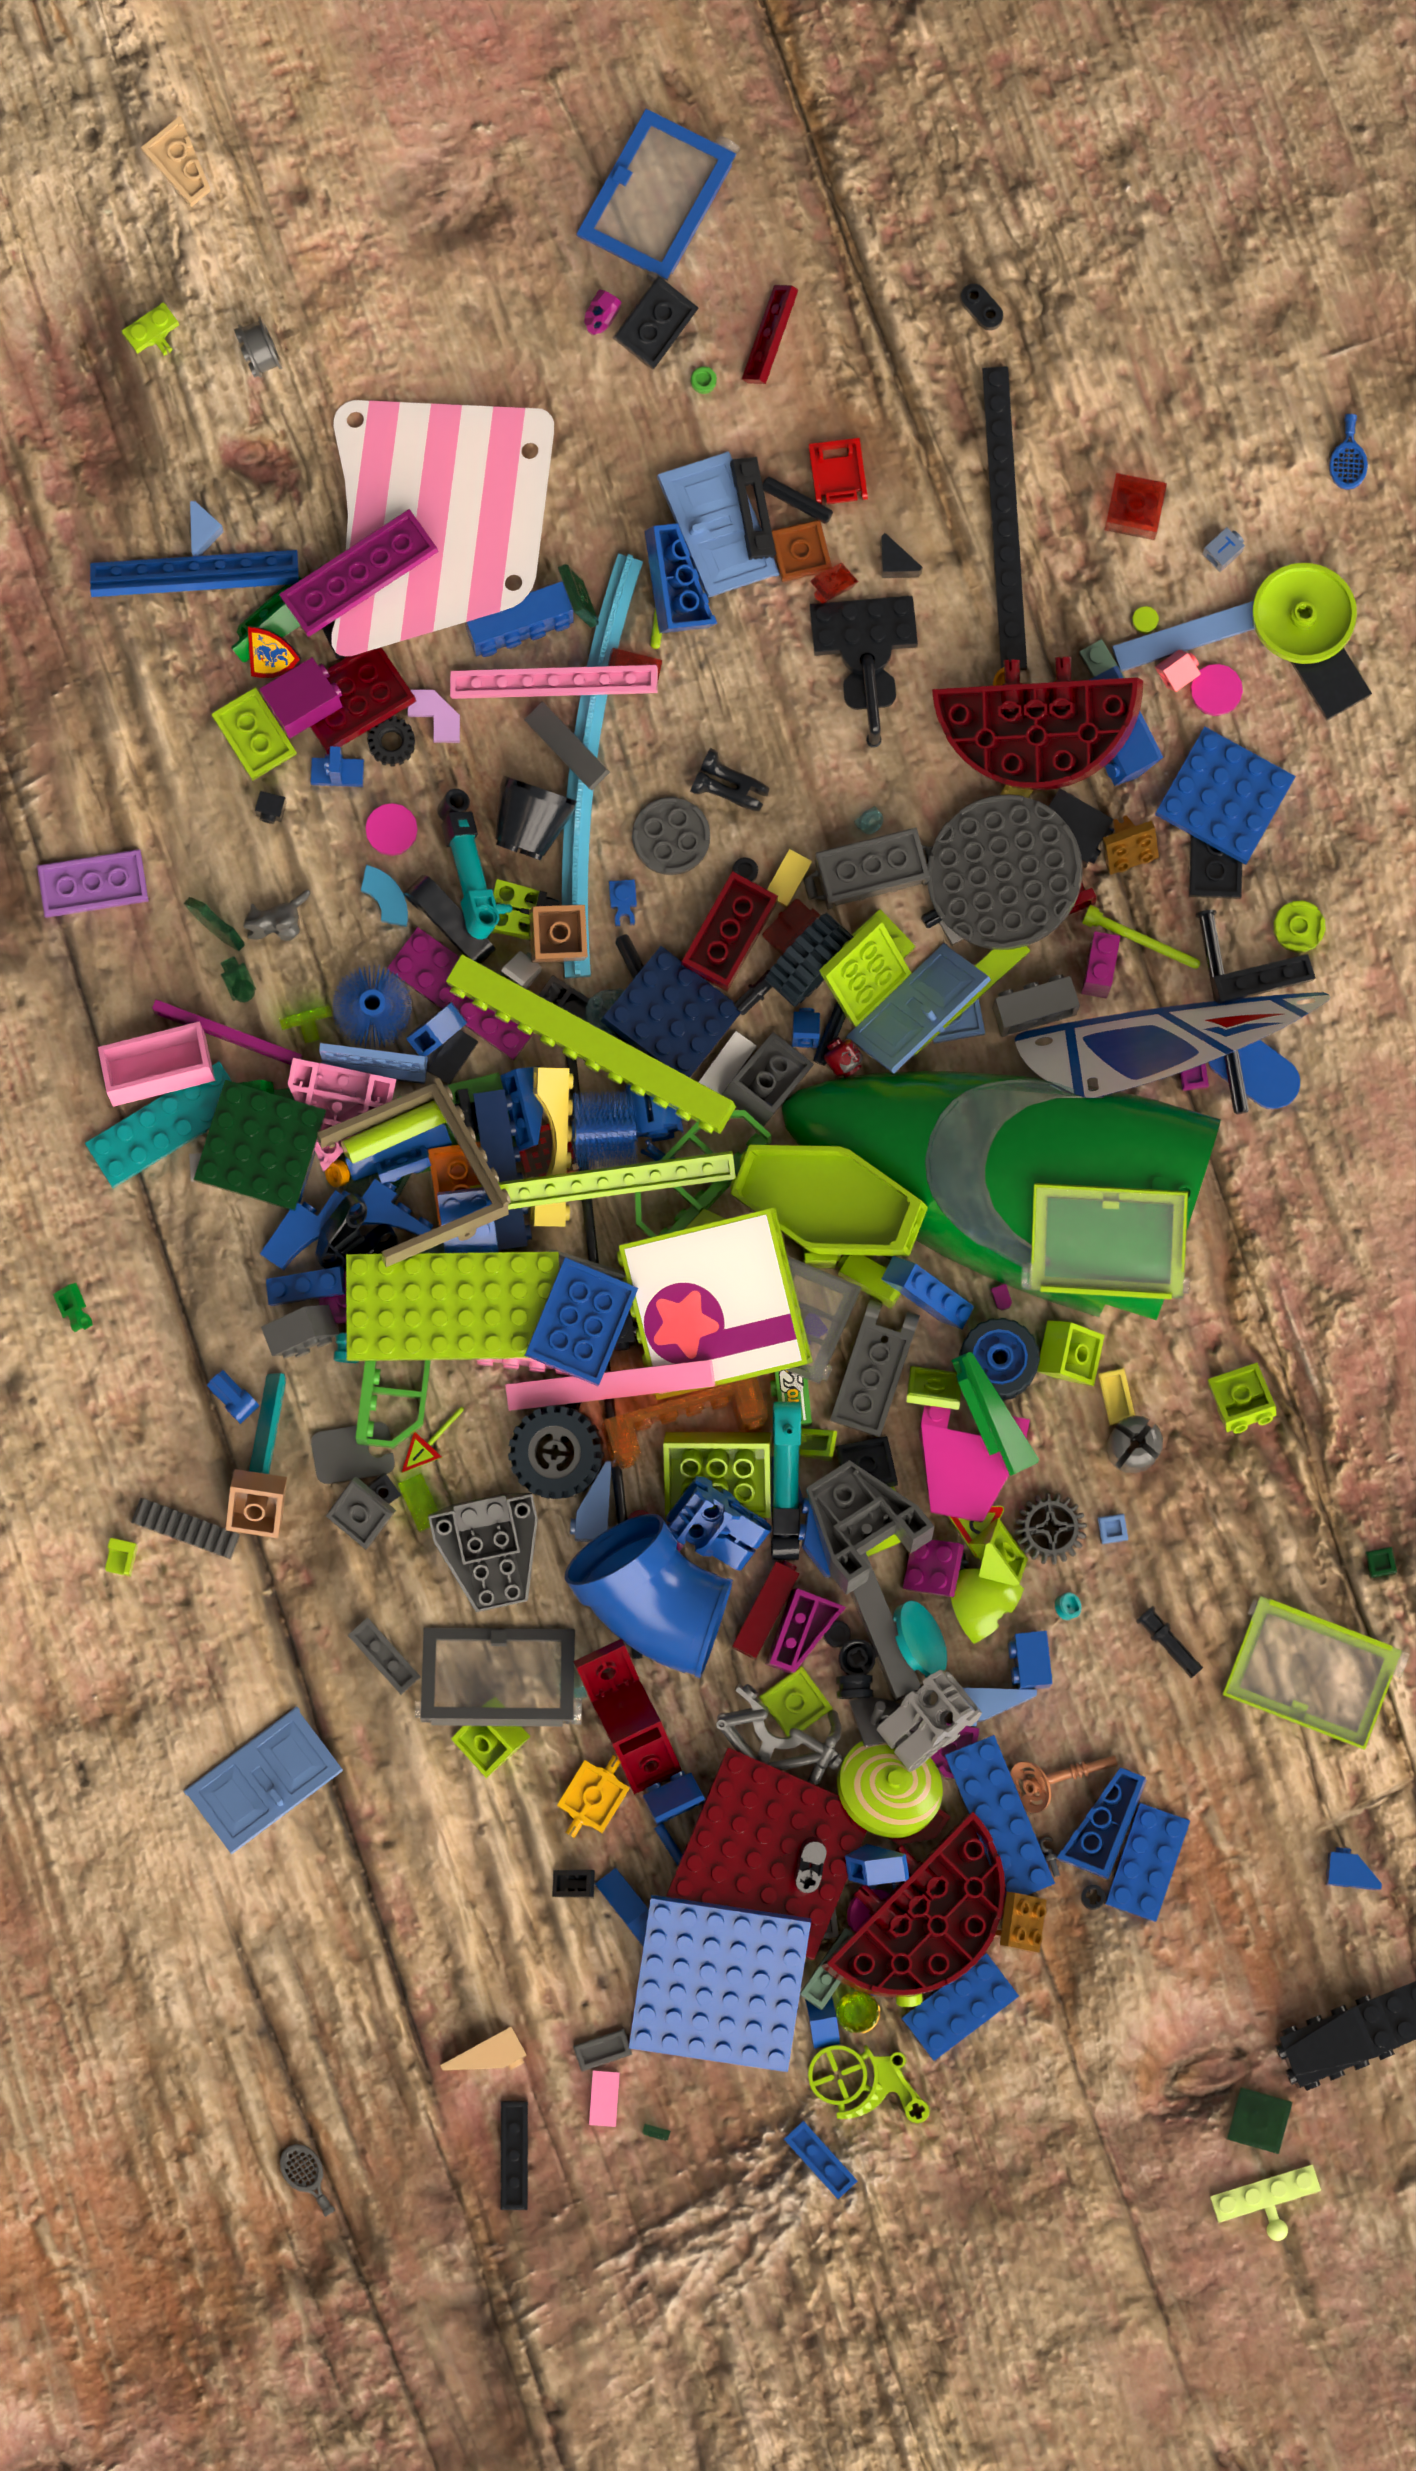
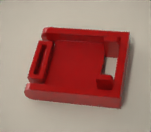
[808,438,868,504]

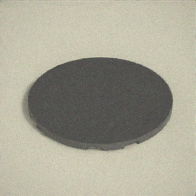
[927,794,1083,950]

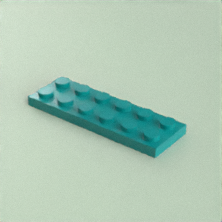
[85,1061,232,1188]

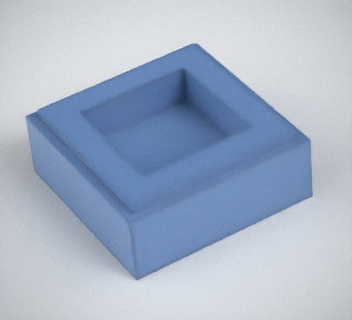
[1097,1514,1128,1544]

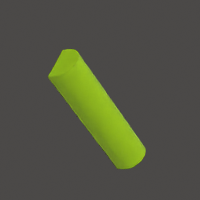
[341,1100,446,1163]

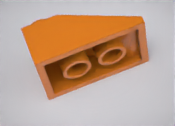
[428,1142,481,1227]

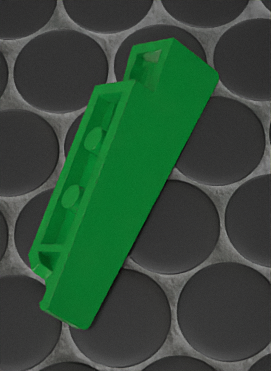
[231,565,323,662]
[951,1352,1039,1476]

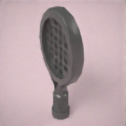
[280,2144,336,2217]

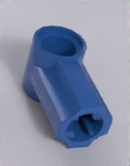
[207,1370,260,1424]

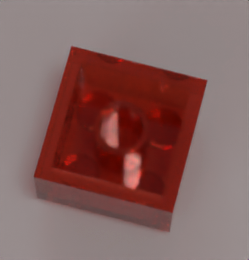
[1104,473,1167,540]

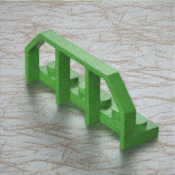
[635,1110,772,1238]
[356,1360,431,1449]

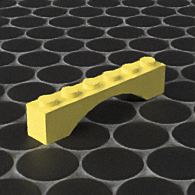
[530,1067,573,1227]

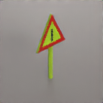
[401,1407,464,1473]

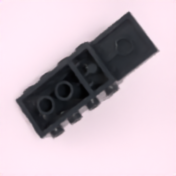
[1275,1981,1416,2091]

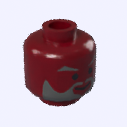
[824,1037,863,1078]

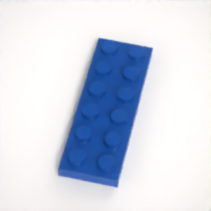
[944,1735,1055,1901]

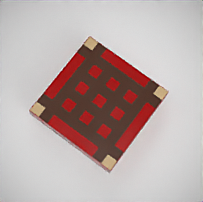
[519,1124,579,1178]

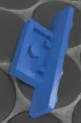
[345,1123,452,1184]

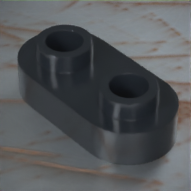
[960,284,1003,330]

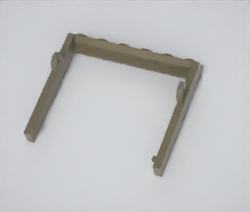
[317,1078,511,1267]

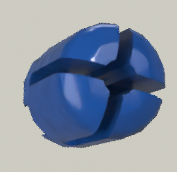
[625,1083,684,1142]

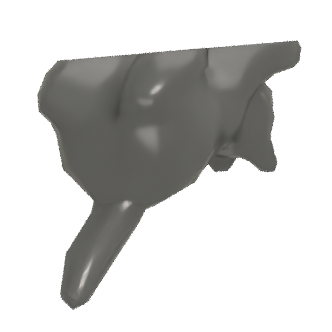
[243,890,310,941]

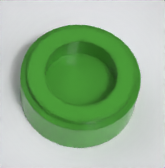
[691,366,717,394]

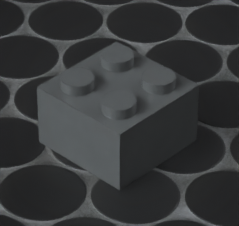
[261,1305,340,1359]

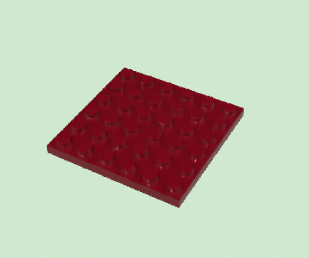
[666,1748,867,1960]

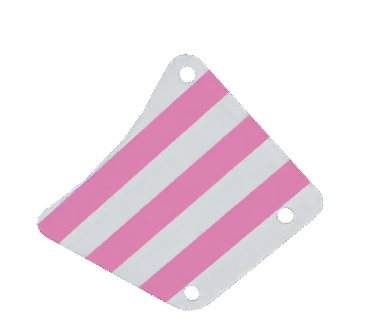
[332,400,554,656]

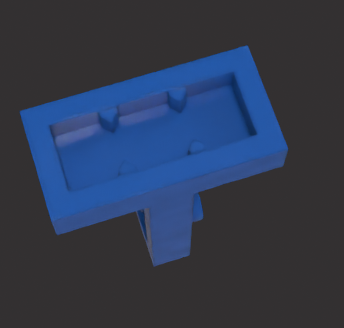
[311,746,364,787]

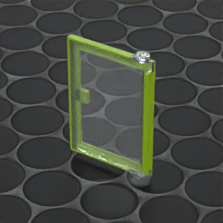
[1021,1183,1190,1299]
[1223,1596,1410,1750]

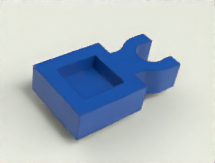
[609,880,637,927]

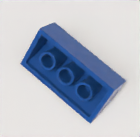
[1090,666,1163,786]

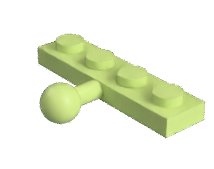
[1210,2165,1321,2241]

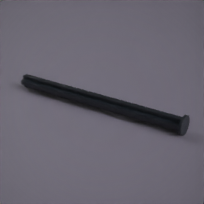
[1196,910,1249,1114]

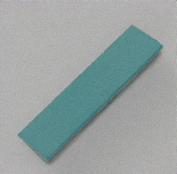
[249,1373,287,1474]

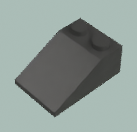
[722,1032,814,1127]

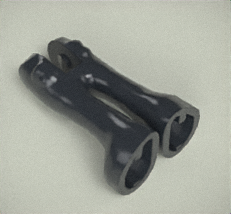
[690,748,770,811]

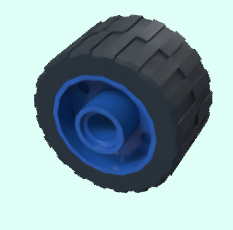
[959,1318,1040,1401]

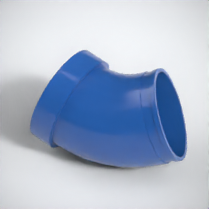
[564,1514,733,1678]

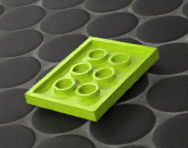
[819,916,912,1027]

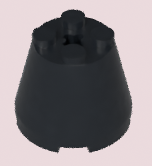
[495,775,577,860]

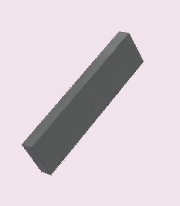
[524,701,610,790]

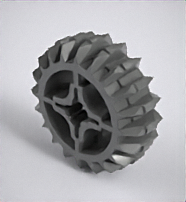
[1015,1493,1087,1565]

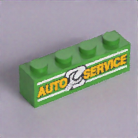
[770,1370,812,1427]

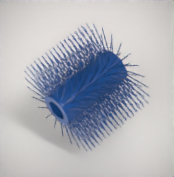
[333,964,412,1048]
[569,1090,638,1171]

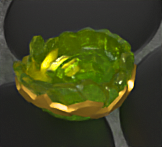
[835,1991,880,2033]

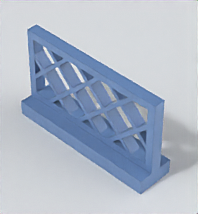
[319,1043,428,1084]

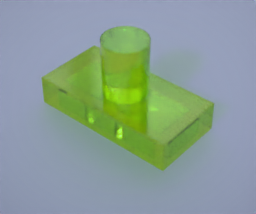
[279,1004,333,1043]
[398,1473,438,1533]

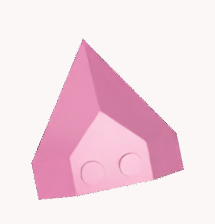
[288,1058,396,1172]

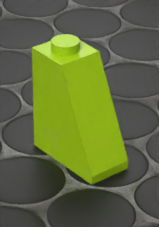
[837,1255,901,1309]

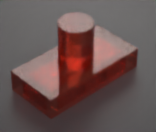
[810,563,859,603]

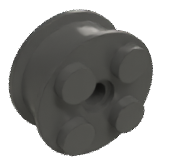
[234,316,283,378]

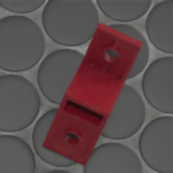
[573,1639,682,1795]

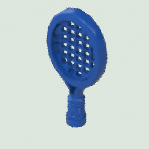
[1329,414,1368,490]

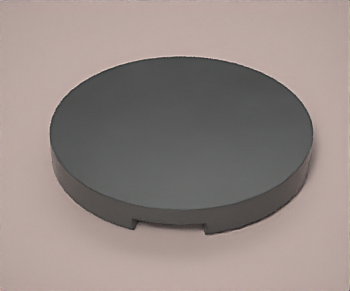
[632,797,710,875]

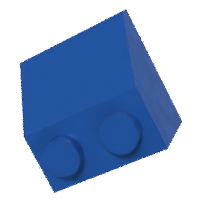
[643,1771,705,1826]

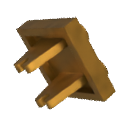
[1103,815,1159,875]
[995,1892,1047,1953]

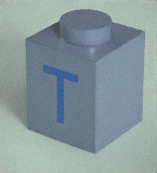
[1203,527,1245,572]

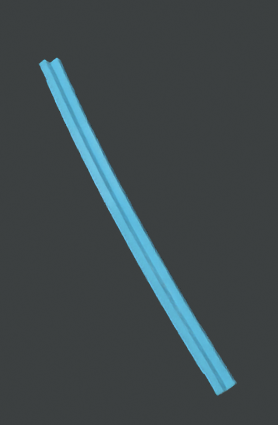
[562,553,643,979]

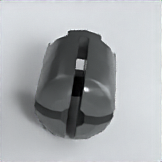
[1107,1415,1163,1473]

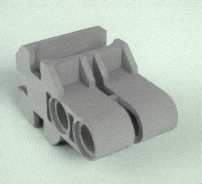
[877,1670,982,1772]

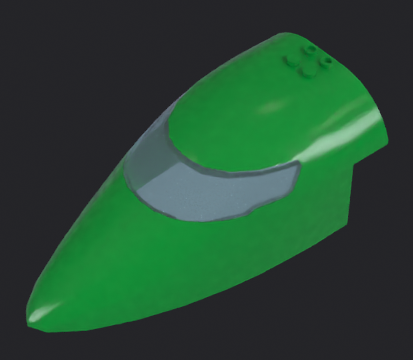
[781,1071,1221,1320]

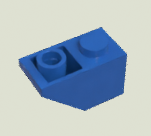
[406,1002,468,1057]
[845,1844,909,1886]

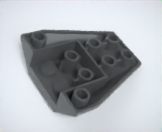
[428,1493,538,1612]

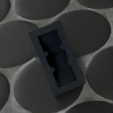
[880,533,923,578]
[552,1870,595,1899]

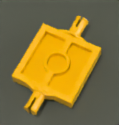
[557,1755,630,1839]

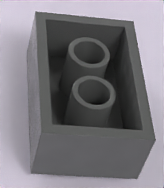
[992,974,1080,1037]

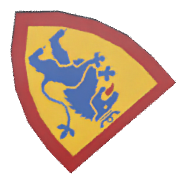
[248,626,302,678]

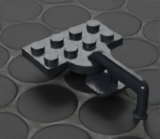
[810,596,918,748]

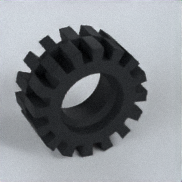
[368,716,415,766]

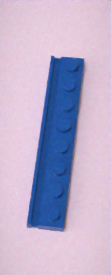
[90,550,299,597]

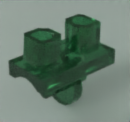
[220,956,256,1003]

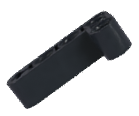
[403,875,496,964]

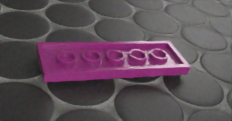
[279,509,439,637]
[387,927,534,1061]

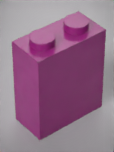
[259,657,343,739]
[1081,931,1120,999]

